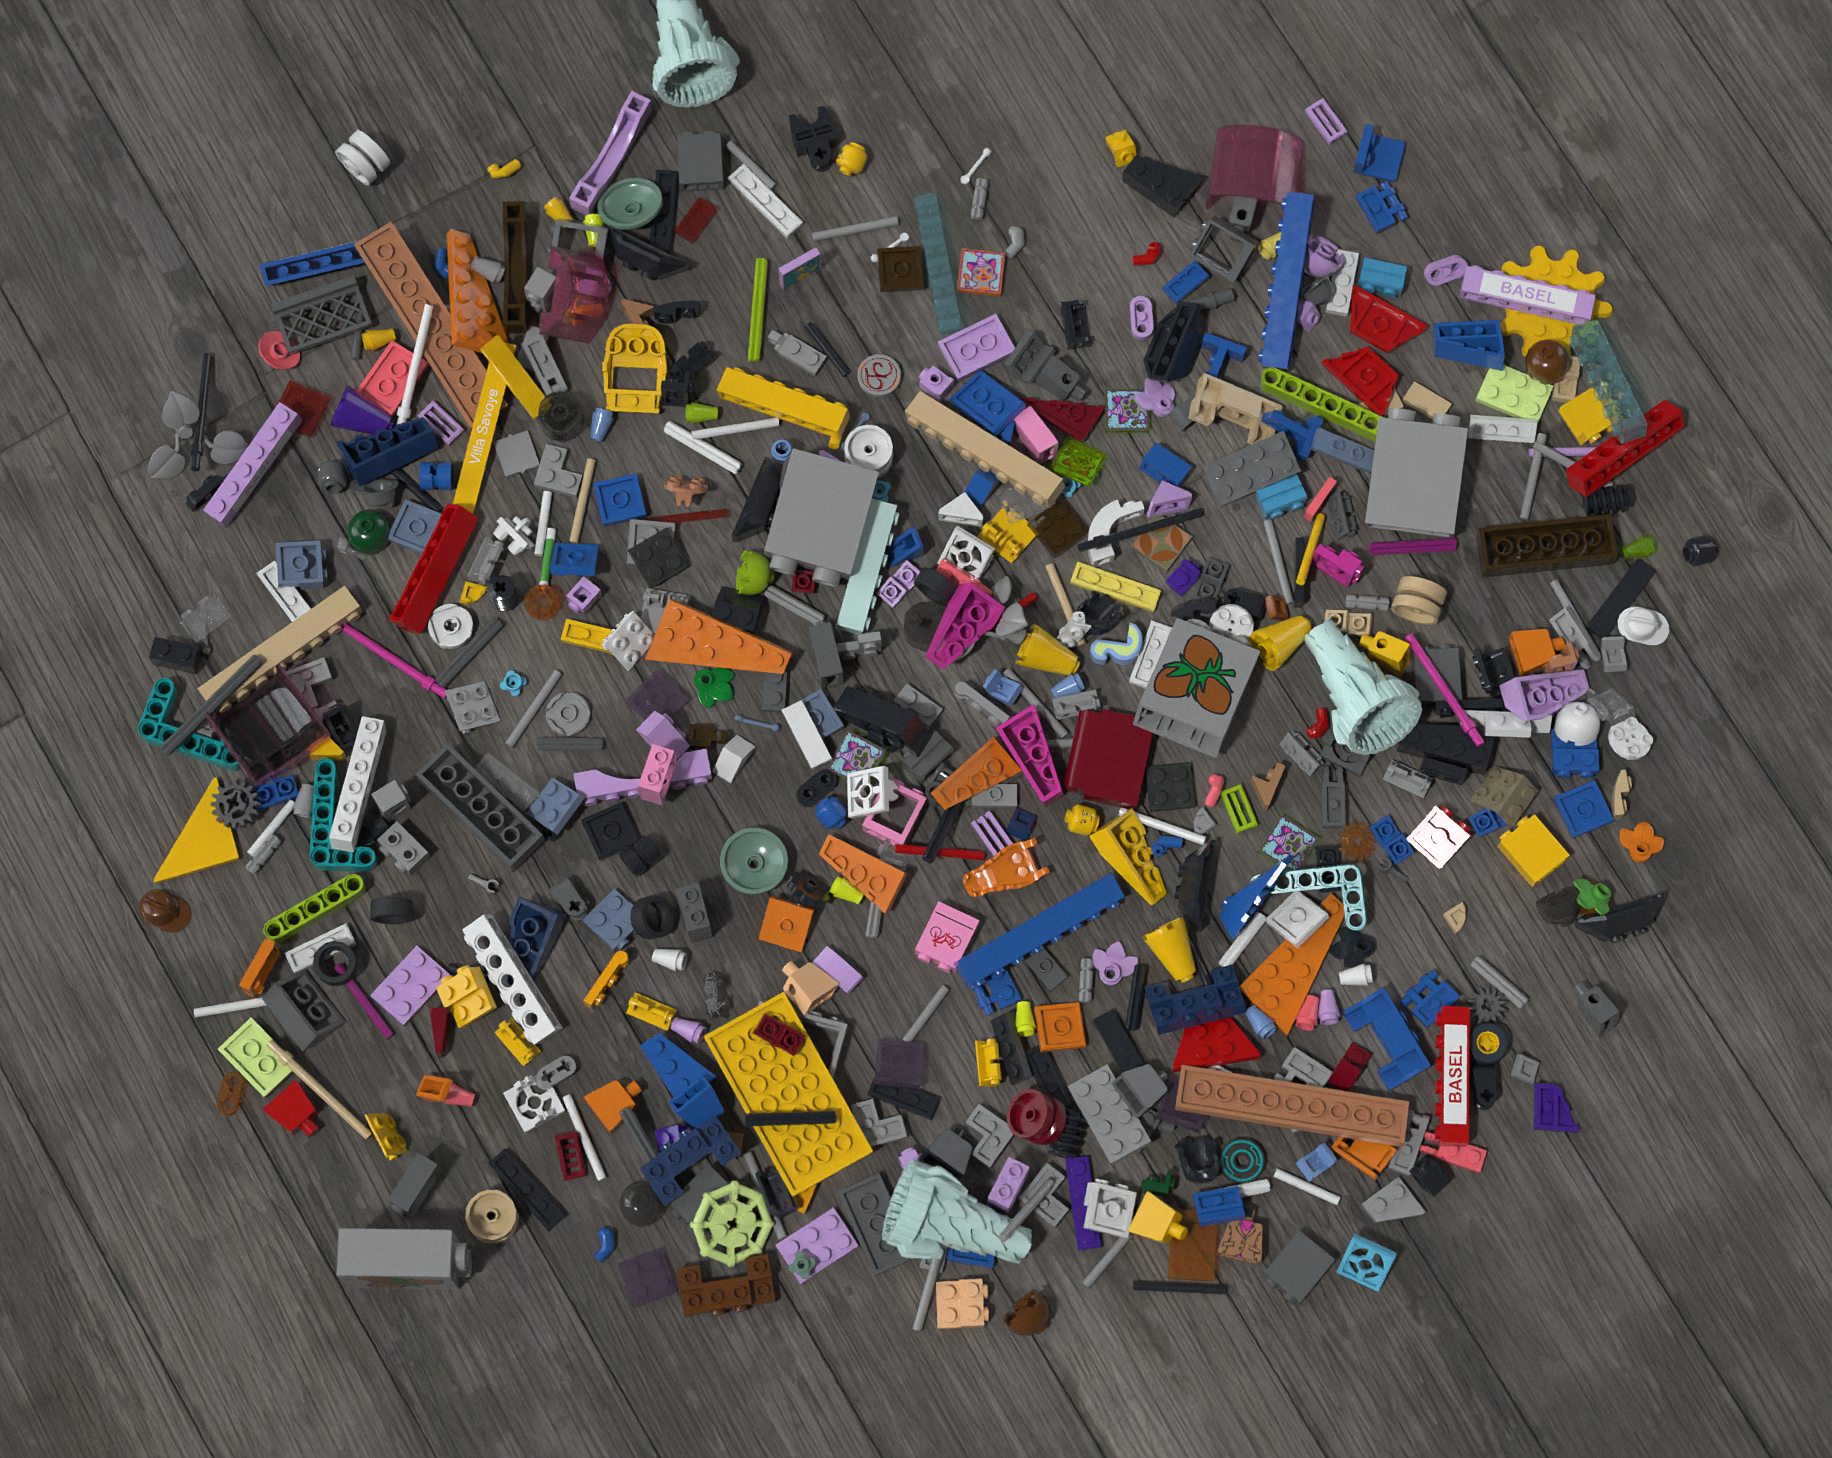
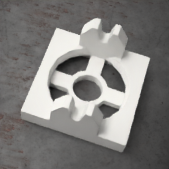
[938,526,995,580]
[847,766,898,818]
[503,1074,566,1134]

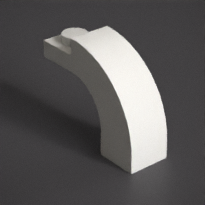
[1088,500,1144,567]

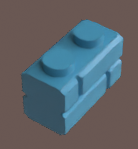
[1358,257,1407,298]
[1255,475,1307,520]

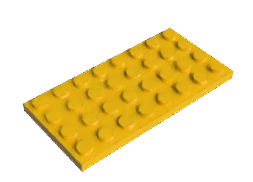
[704,992,873,1197]

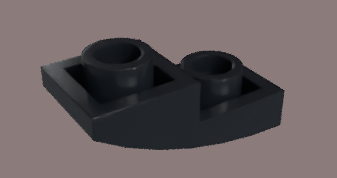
[654,301,700,324]
[1171,597,1219,621]
[1315,844,1342,893]

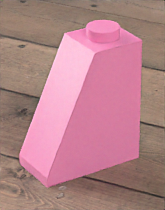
[1012,406,1058,465]

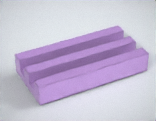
[1305,98,1348,145]
[417,401,465,446]
[971,810,1013,857]

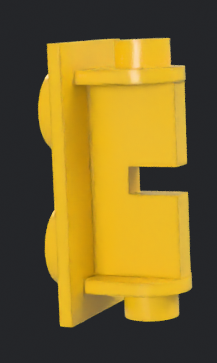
[626,992,677,1031]
[494,1018,541,1066]
[975,1039,1002,1087]

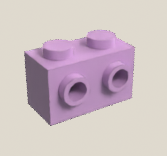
[636,711,690,760]

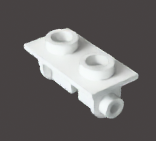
[1056,611,1091,648]

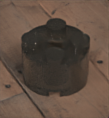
[538,392,584,443]
[904,602,945,652]

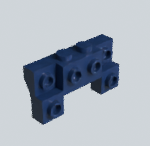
[1144,965,1246,1035]
[639,1115,742,1207]

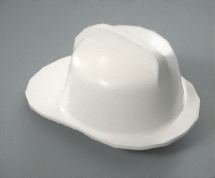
[1618,607,1669,645]

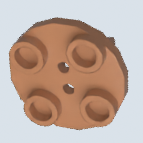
[664,475,708,507]

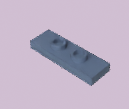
[1310,428,1375,473]

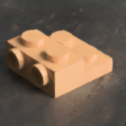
[936,1279,989,1329]

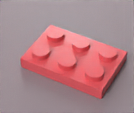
[356,341,429,417]

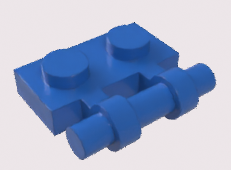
[1355,181,1408,234]
[969,966,1021,1016]
[1400,970,1460,1028]

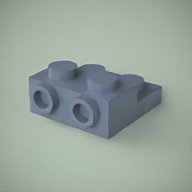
[276,541,327,590]
[582,889,637,953]

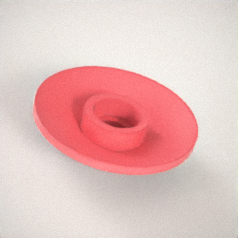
[259,331,300,370]

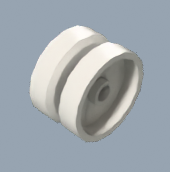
[335,130,391,185]
[844,425,893,479]

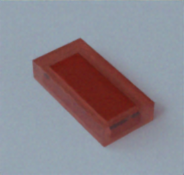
[674,197,717,245]

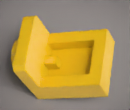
[1106,130,1136,167]

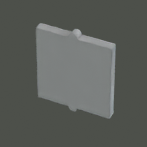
[493,430,540,478]

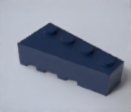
[336,417,438,487]

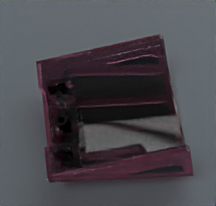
[204,663,331,787]

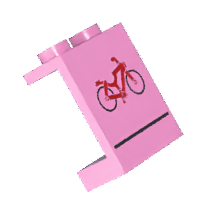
[915,901,980,973]

